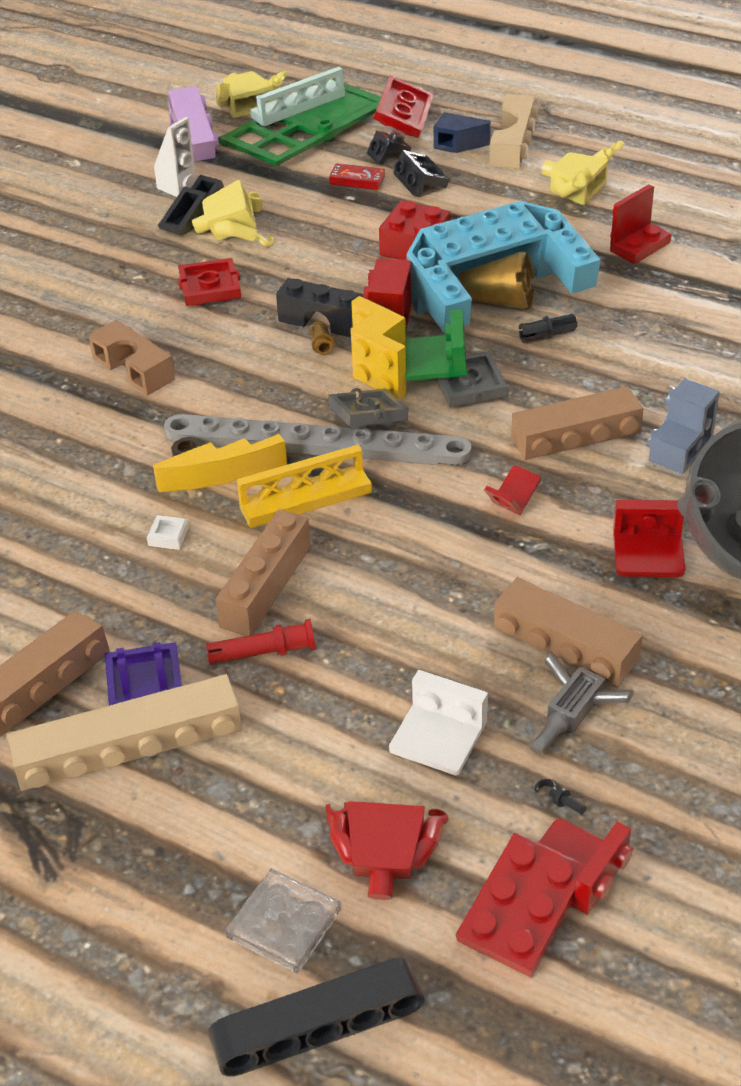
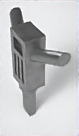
[530,651,634,755]

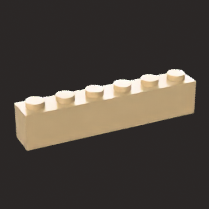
[6,674,242,791]

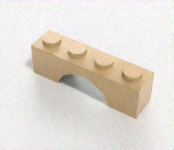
[490,94,539,169]

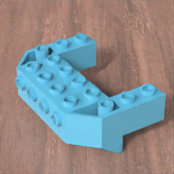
[407,201,600,333]

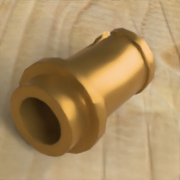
[309,321,335,355]

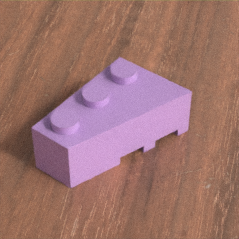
[168,86,219,162]

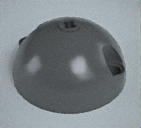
[677,423,741,580]

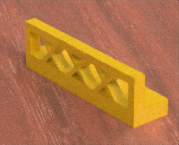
[236,444,372,529]

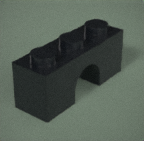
[276,278,363,338]

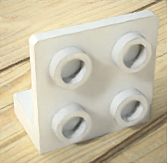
[389,670,488,775]

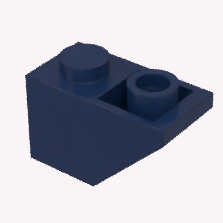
[433,112,491,153]

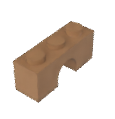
[89,319,175,396]

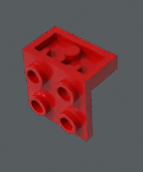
[610,184,671,264]

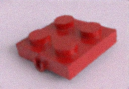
[178,258,242,306]

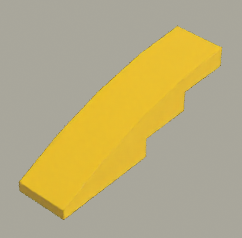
[153,434,287,492]

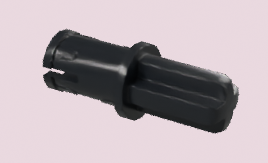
[518,314,578,343]

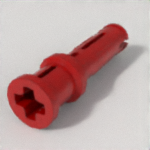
[206,619,316,665]

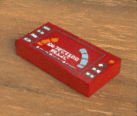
[329,163,385,190]

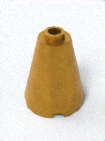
[457,252,535,309]

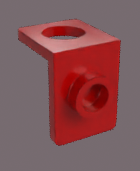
[484,465,541,515]

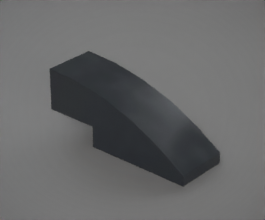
[158,174,225,235]

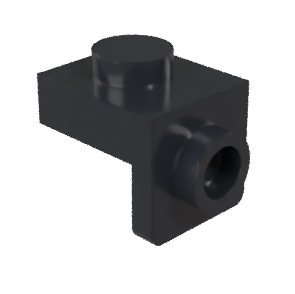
[367,130,412,164]

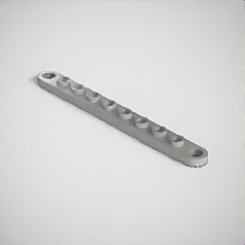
[164,414,471,466]

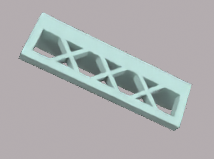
[250,67,345,126]

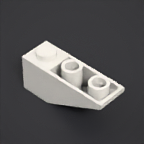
[154,117,196,197]

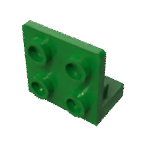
[406,309,467,381]

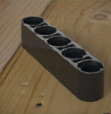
[208,958,425,1077]

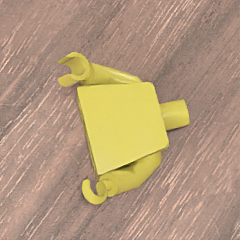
[215,71,288,118]
[542,141,624,205]
[192,179,274,246]

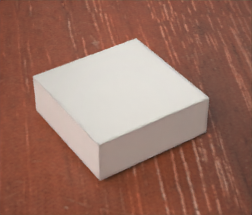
[147,515,189,550]

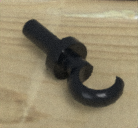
[535,778,587,815]

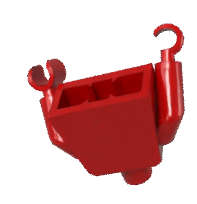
[326,801,449,900]

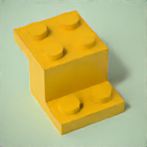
[351,296,406,400]

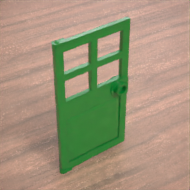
[218,78,381,166]

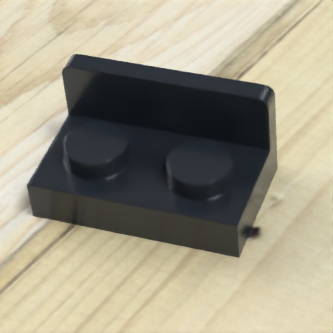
[393,150,450,197]

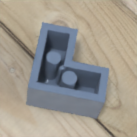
[647,378,720,475]

